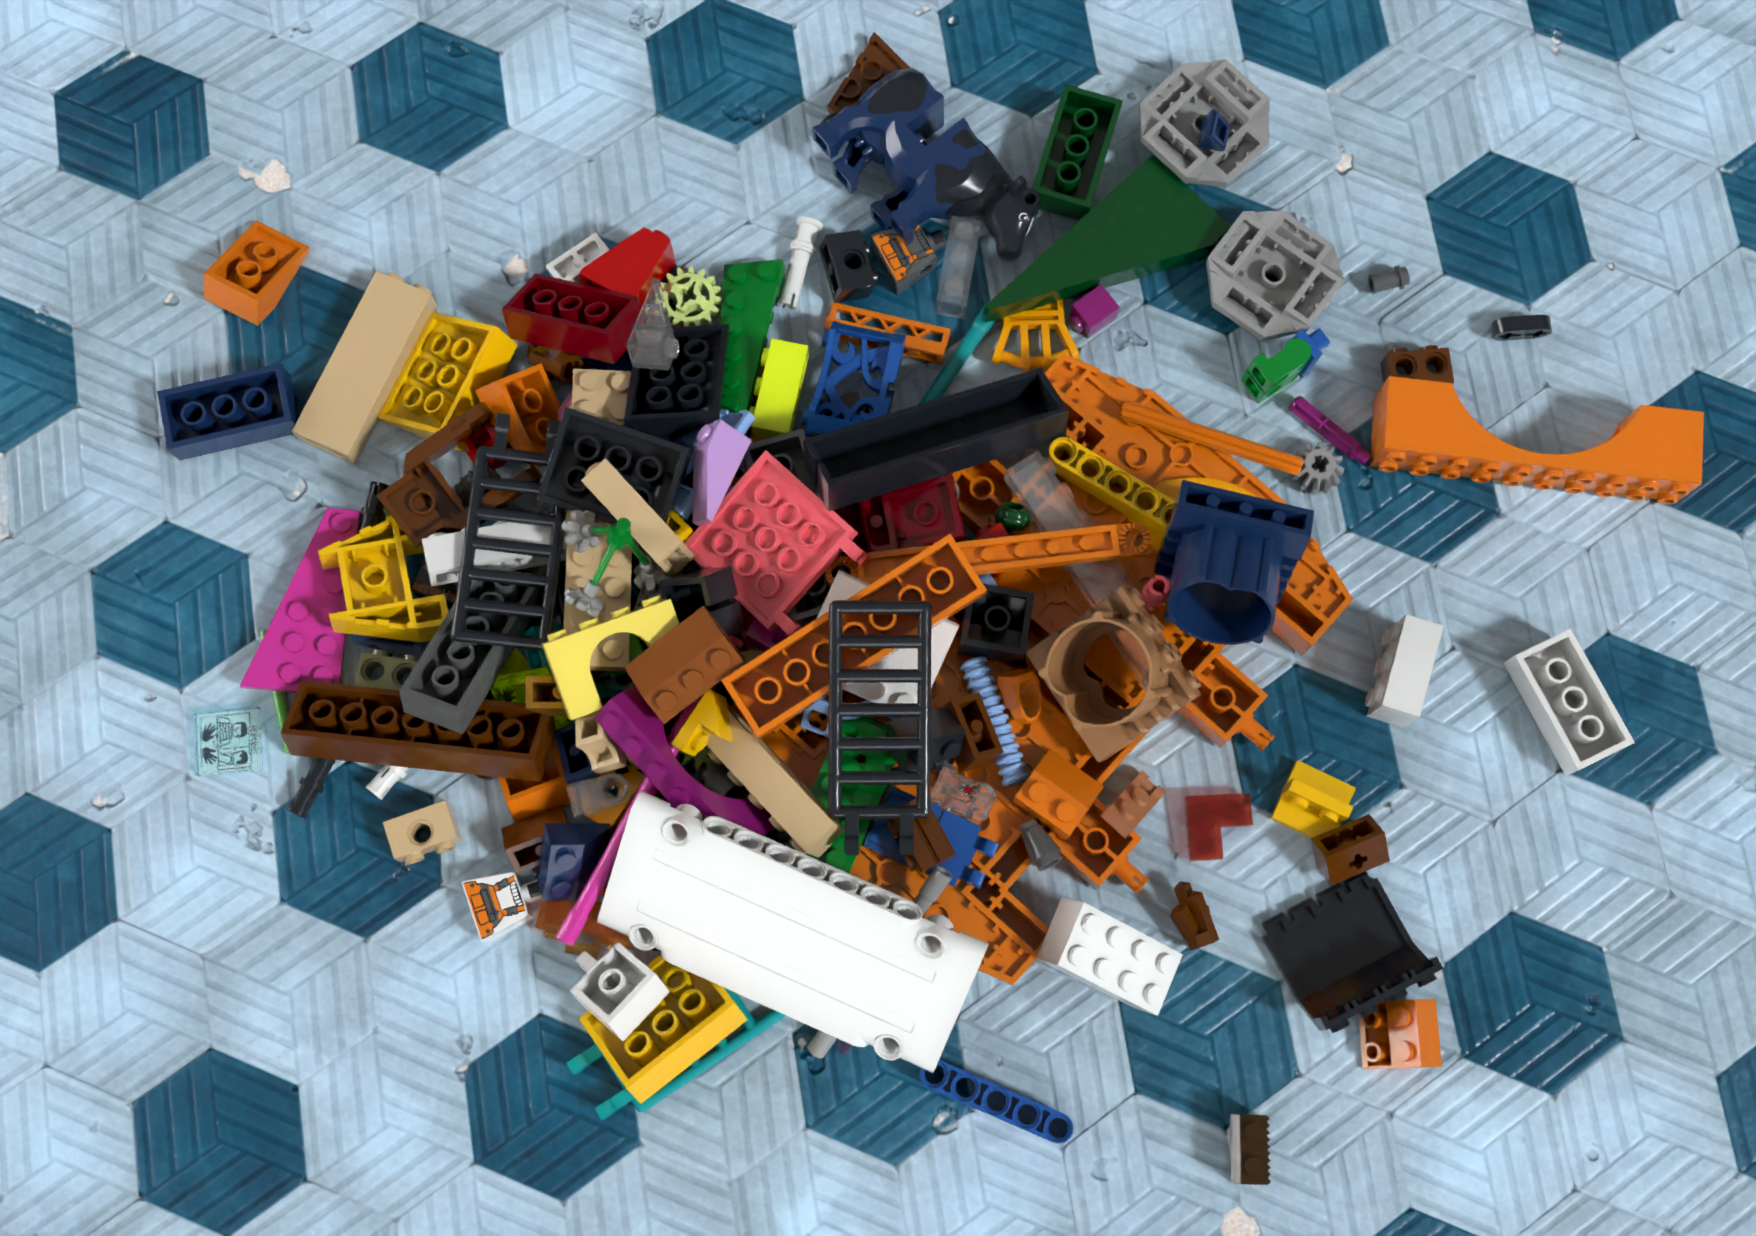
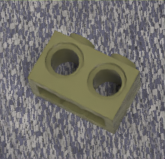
[354,649,420,690]

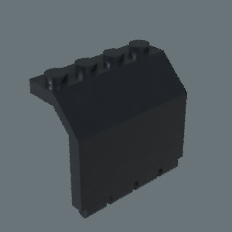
[1262,871,1444,1033]

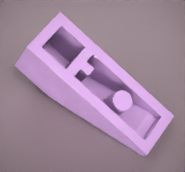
[693,420,752,526]

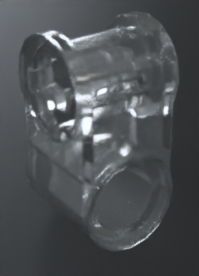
[566,774,633,819]

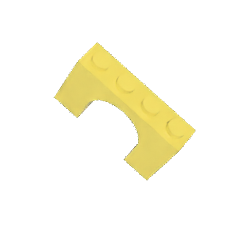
[542,595,679,720]

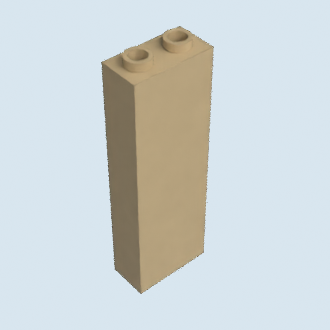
[292,271,437,464]

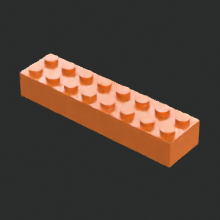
[721,534,987,738]

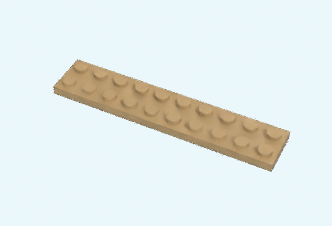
[564,368,632,672]

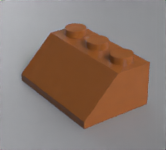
[624,605,745,724]

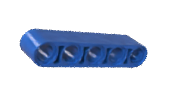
[919,1060,1074,1144]

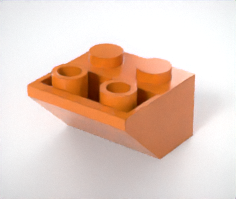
[1358,999,1442,1069]

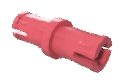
[1141,575,1170,611]

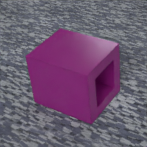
[1069,284,1120,339]

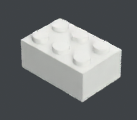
[1365,614,1444,728]

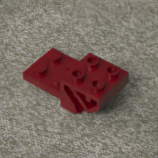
[834,474,966,574]

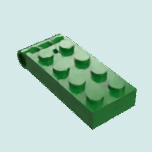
[788,717,896,874]

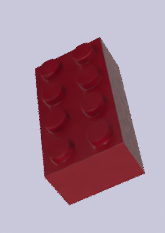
[502,273,646,364]

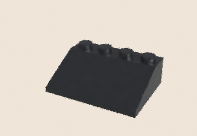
[624,324,730,440]
[537,406,694,525]

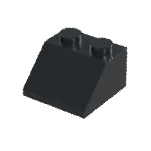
[957,584,1035,665]

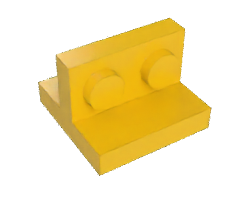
[1270,760,1356,838]

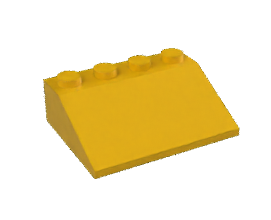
[378,312,518,452]
[578,955,748,1104]

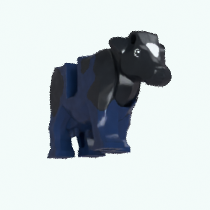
[812,68,1041,262]

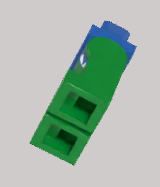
[1241,328,1330,404]

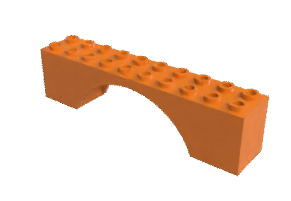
[1369,376,1704,504]

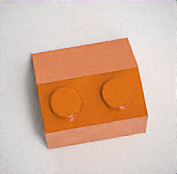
[498,738,577,823]
[1012,748,1104,840]

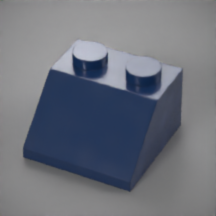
[537,823,611,901]

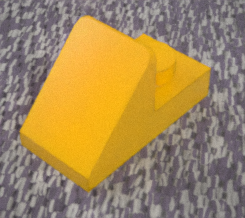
[671,689,733,757]

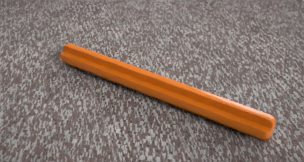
[1119,401,1303,475]

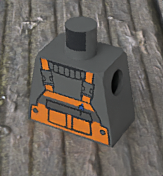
[871,224,947,295]

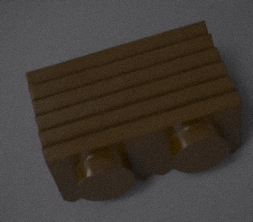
[1230,1114,1271,1185]

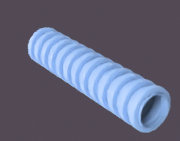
[959,656,1030,787]

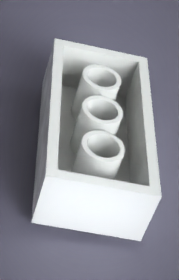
[1503,628,1635,776]
[1036,897,1183,1016]

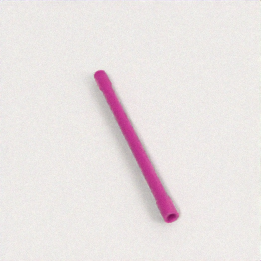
[556,682,719,946]

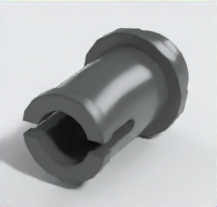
[1368,265,1410,294]

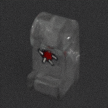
[930,762,997,821]

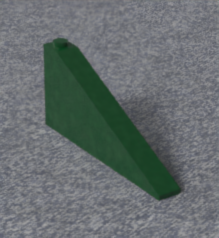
[981,154,1231,323]

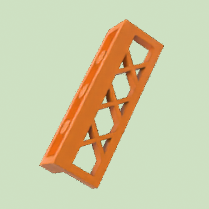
[824,302,951,365]

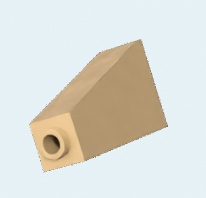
[581,458,696,576]

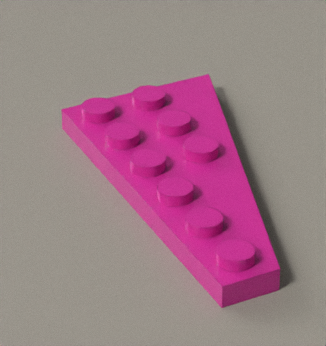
[240,508,360,693]

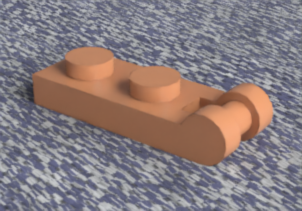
[1101,770,1167,838]

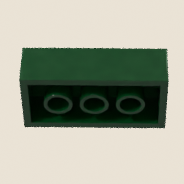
[1032,84,1123,220]

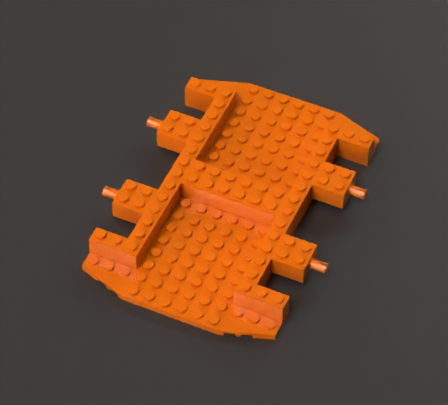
[731,353,1353,986]

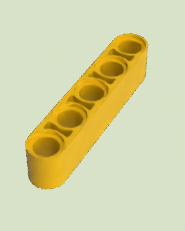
[1047,437,1175,537]

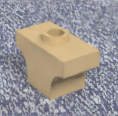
[575,705,627,774]

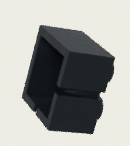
[658,566,746,637]

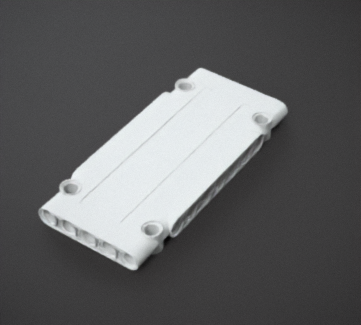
[597,791,989,1073]

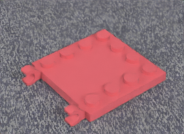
[684,450,870,636]

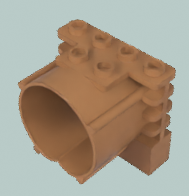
[1026,585,1201,762]

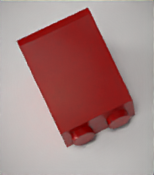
[579,227,676,317]

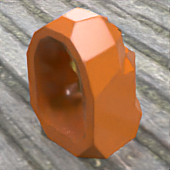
[997,668,1043,724]

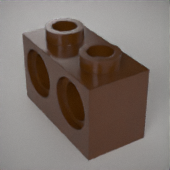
[1380,345,1454,384]

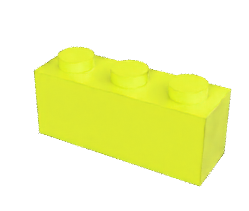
[749,338,809,439]

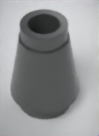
[1019,819,1062,871]

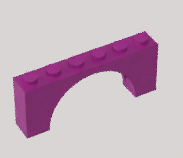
[594,684,775,837]

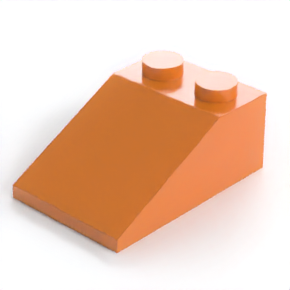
[204,220,309,326]
[475,363,560,468]

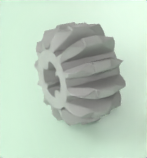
[1292,441,1344,495]

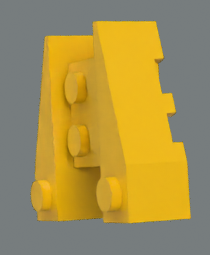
[318,515,448,642]

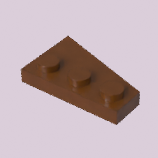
[827,32,911,114]

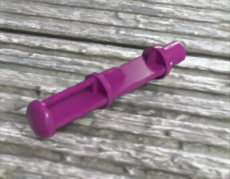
[1289,396,1371,465]

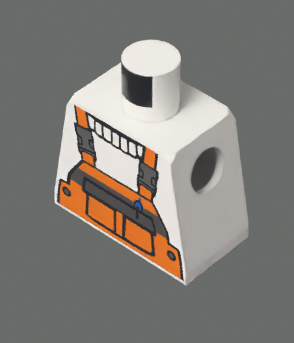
[462,872,542,943]

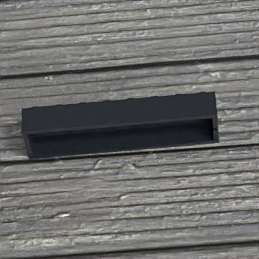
[804,368,1069,511]

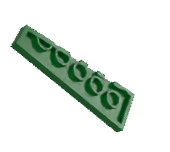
[720,259,785,413]

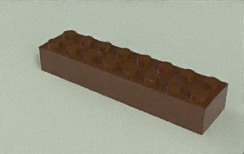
[280,681,556,782]

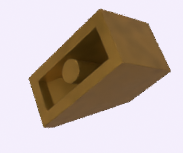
[525,676,568,717]

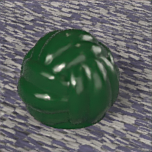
[995,502,1031,535]

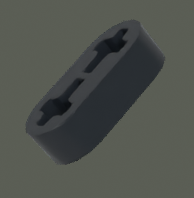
[1491,315,1552,341]

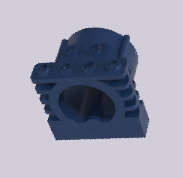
[1154,480,1314,645]

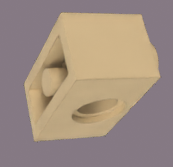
[383,800,463,865]

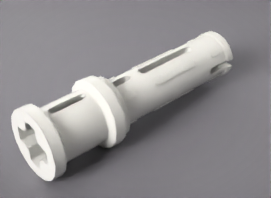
[777,216,823,310]

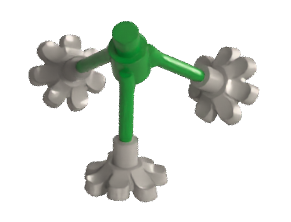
[562,510,668,617]

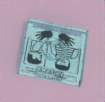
[194,706,263,777]

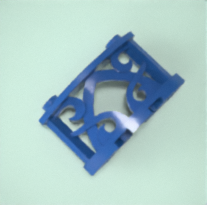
[801,321,907,436]

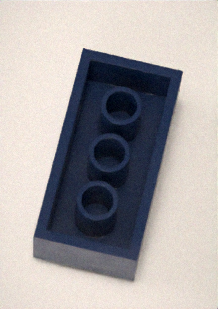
[157,363,299,460]

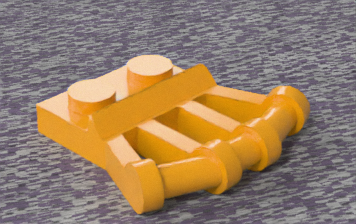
[991,289,1080,372]

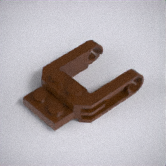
[376,402,543,548]

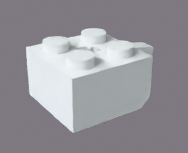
[570,942,670,1041]

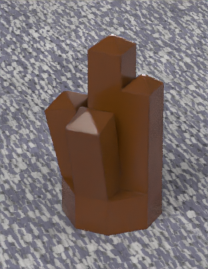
[527,344,584,385]
[1170,881,1220,950]

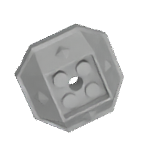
[1138,59,1270,188]
[1206,211,1345,341]

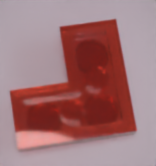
[1184,793,1253,862]

